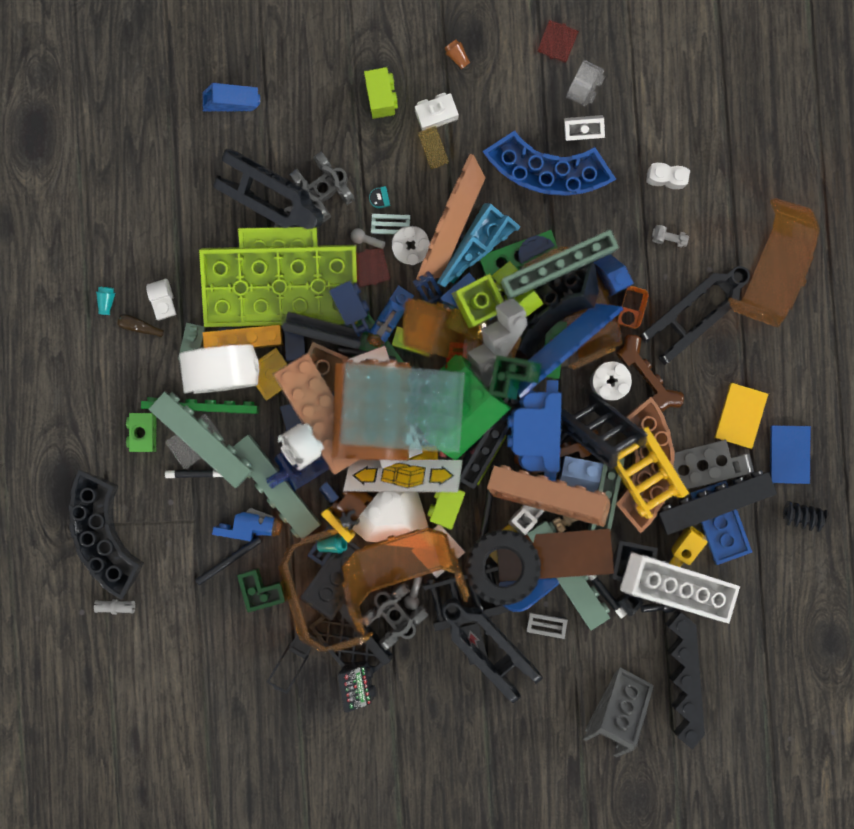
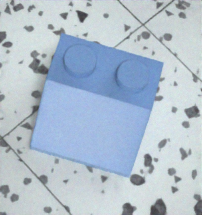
[558,456,603,493]

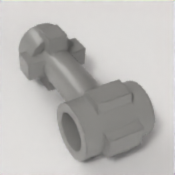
[651,225,689,248]

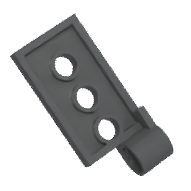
[674,439,754,489]

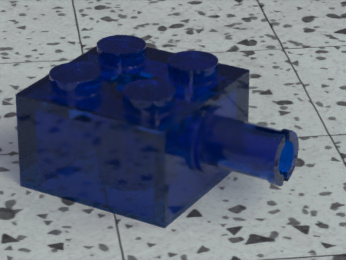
[266,452,330,492]

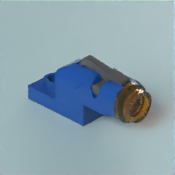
[366,285,414,348]
[212,508,283,541]

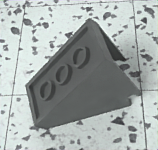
[583,667,654,757]

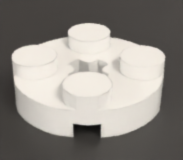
[392,226,430,265]

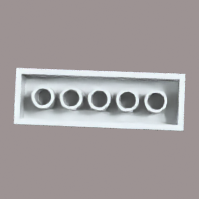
[620,552,740,623]

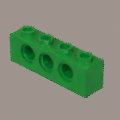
[479,230,559,281]

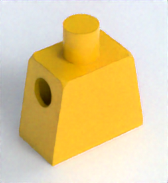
[669,526,708,567]

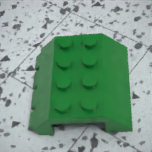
[410,354,510,460]

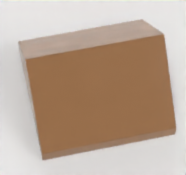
[307,342,348,392]

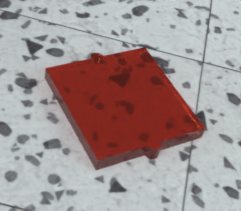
[537,20,579,63]
[356,248,390,287]

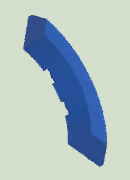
[483,131,616,195]
[518,303,624,398]

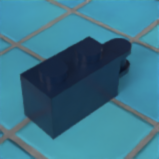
[329,280,370,337]

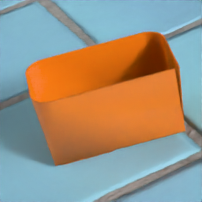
[617,286,649,329]

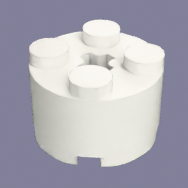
[590,362,632,401]
[278,423,324,470]

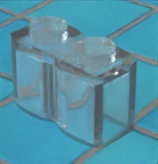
[566,60,605,107]

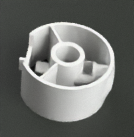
[179,345,259,394]

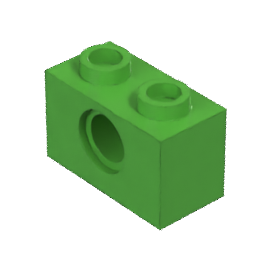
[126,413,156,452]

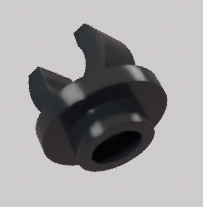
[339,510,360,530]

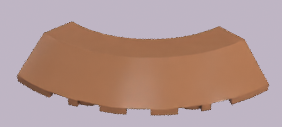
[416,154,485,281]
[616,397,674,533]

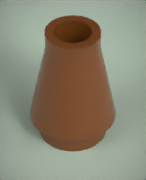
[444,39,471,69]

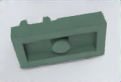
[178,323,206,360]

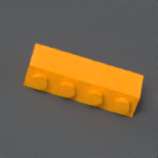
[203,325,284,349]

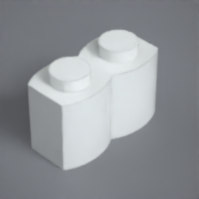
[646,163,690,189]

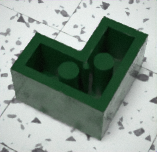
[489,355,542,399]
[237,568,287,613]

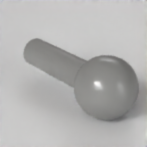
[350,228,385,249]
[404,574,422,610]

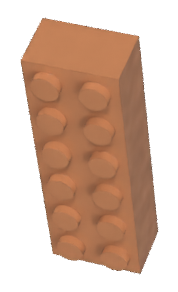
[272,353,359,474]
[487,465,610,527]

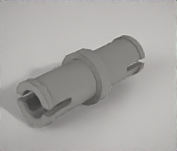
[94,599,135,615]

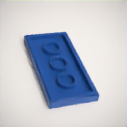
[689,480,752,565]

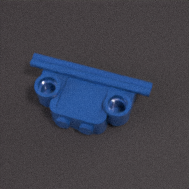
[507,380,561,481]

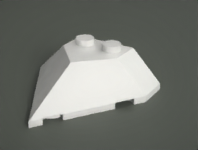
[352,492,435,549]

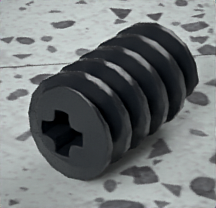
[783,501,827,532]

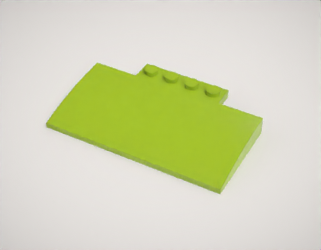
[199,227,358,327]

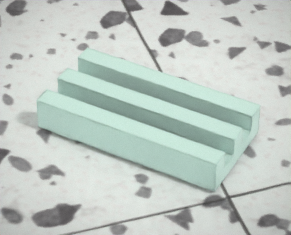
[371,214,410,235]

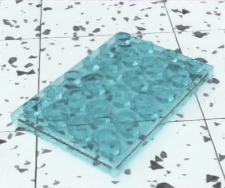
[340,363,465,452]

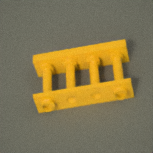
[614,427,689,519]

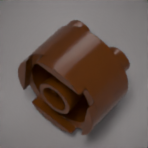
[330,491,374,526]

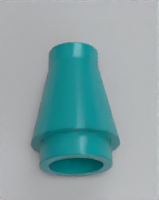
[96,287,115,315]
[317,534,347,553]

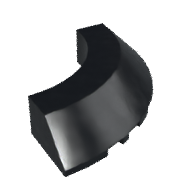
[507,262,599,361]
[69,470,144,600]

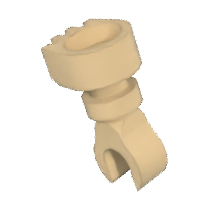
[552,516,577,533]

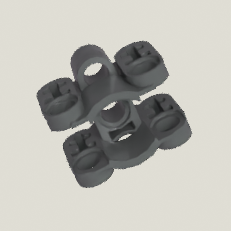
[290,151,355,222]
[361,582,429,650]

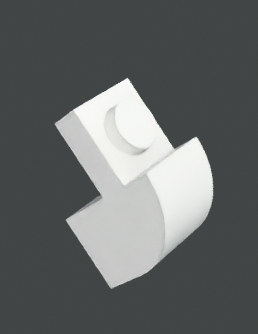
[146,279,177,321]
[508,505,544,535]

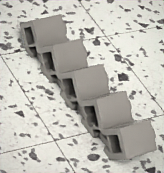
[467,298,527,388]

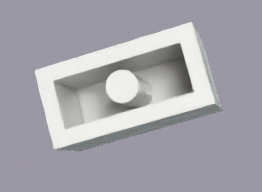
[564,115,605,141]

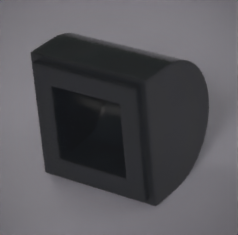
[616,592,644,616]

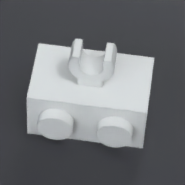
[415,93,459,132]

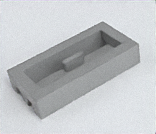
[526,612,568,639]

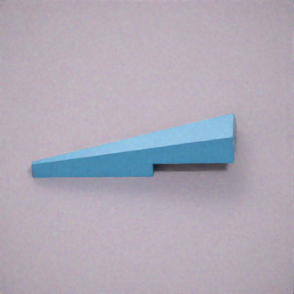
[437,203,521,287]

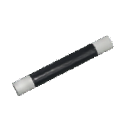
[165,469,222,478]
[587,575,627,618]

